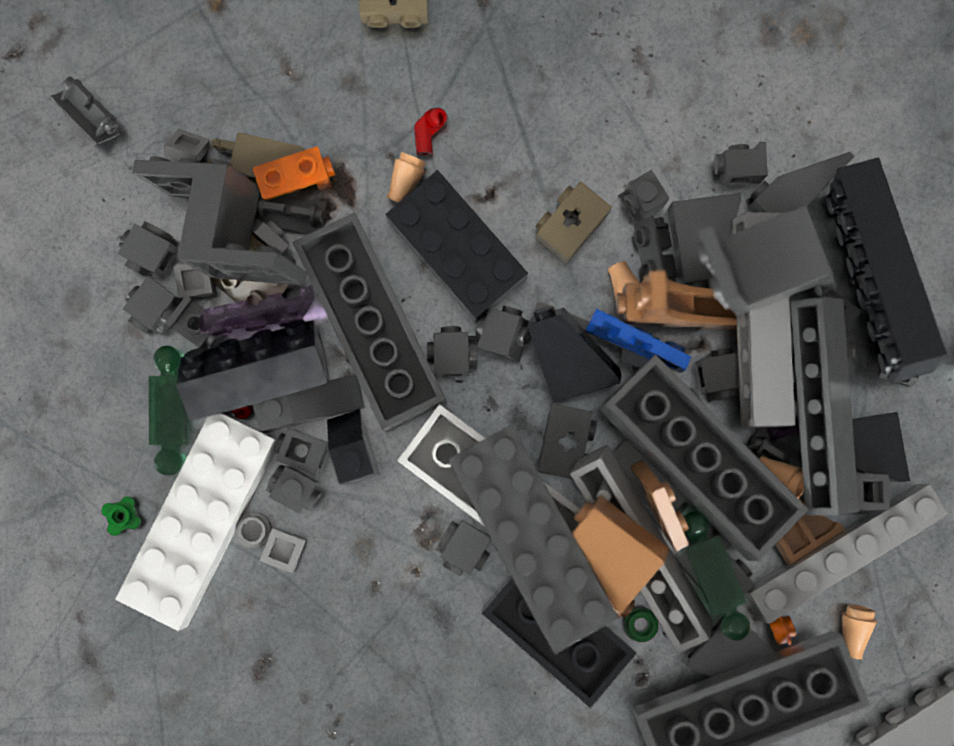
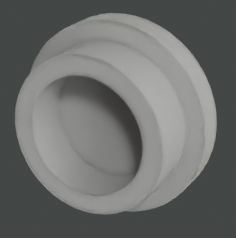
[236,513,271,548]

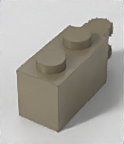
[206,132,305,196]

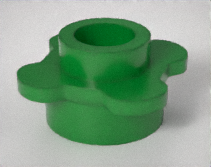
[101,496,141,536]

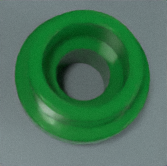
[623,607,659,642]

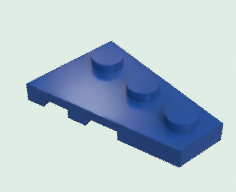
[585,308,691,373]

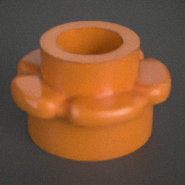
[770,615,797,645]

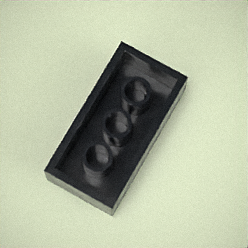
[385,170,528,323]
[176,320,327,422]
[482,576,637,708]

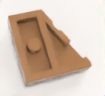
[630,460,689,551]
[775,498,845,564]

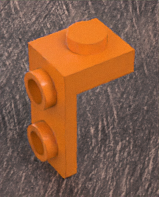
[253,146,335,200]

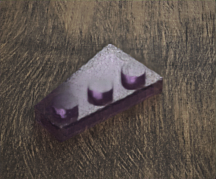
[198,285,315,336]

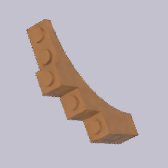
[617,271,737,331]

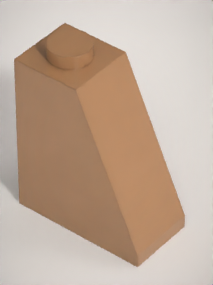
[572,495,669,613]

